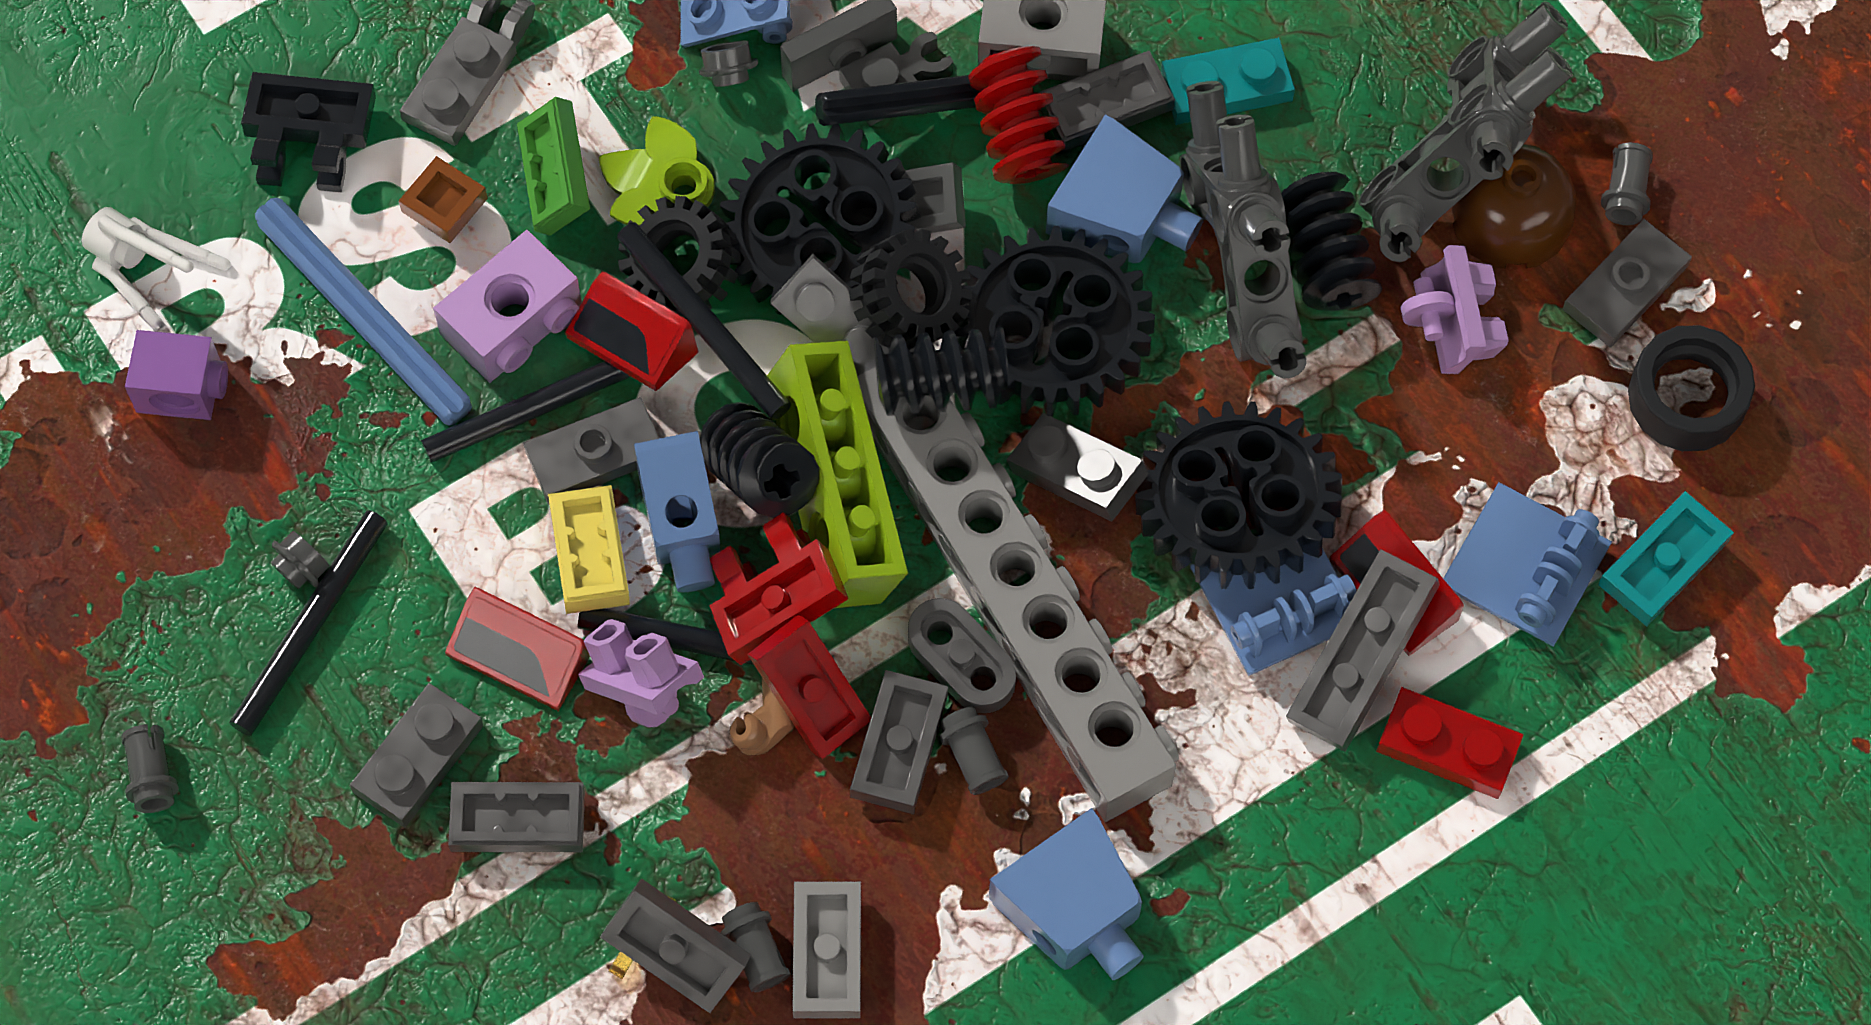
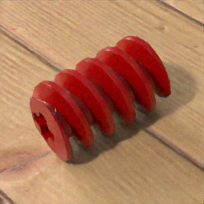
[968,46,1070,184]

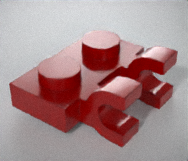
[709,512,849,665]

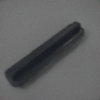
[815,75,981,126]

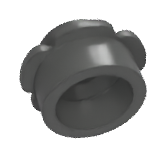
[699,41,758,87]
[270,531,330,589]

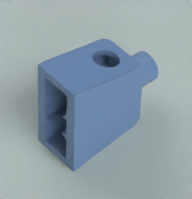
[1046,115,1203,263]
[634,431,720,592]
[989,808,1144,980]

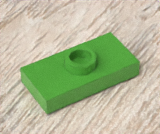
[517,96,590,236]

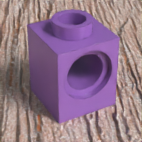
[125,330,228,420]

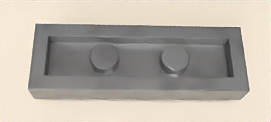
[1285,549,1440,752]

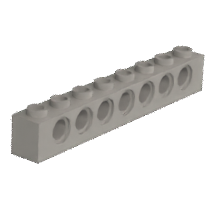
[857,347,1179,822]

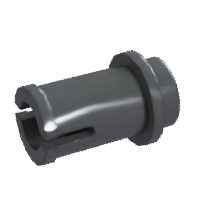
[1601,142,1653,225]
[939,707,1009,795]
[121,724,179,813]
[721,902,791,992]

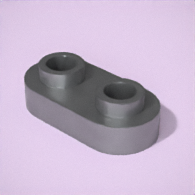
[908,598,1016,713]

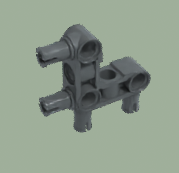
[1358,1,1573,262]
[1180,81,1306,378]

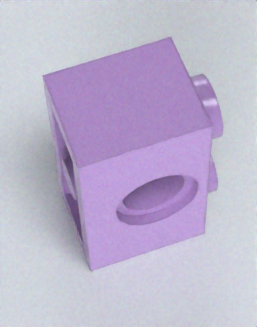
[433,230,582,383]

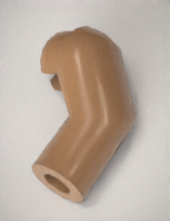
[729,678,794,755]

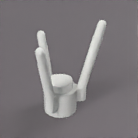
[81,207,231,329]

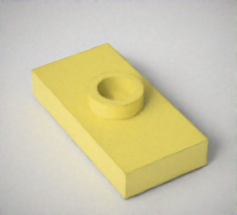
[548,485,630,614]

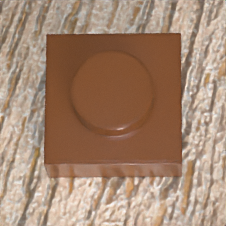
[399,156,488,243]

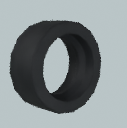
[1628,325,1755,452]

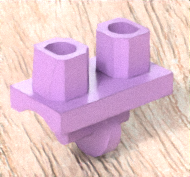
[1400,245,1509,374]
[578,619,704,727]

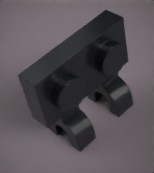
[241,72,376,193]

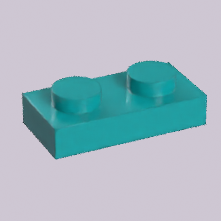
[1161,38,1295,125]
[1598,491,1734,627]

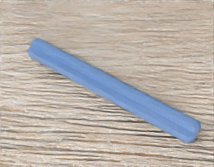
[255,197,472,426]

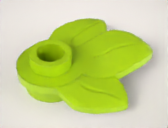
[599,116,715,226]

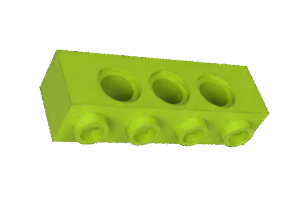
[767,341,908,608]

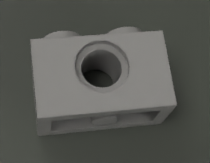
[978,0,1106,81]

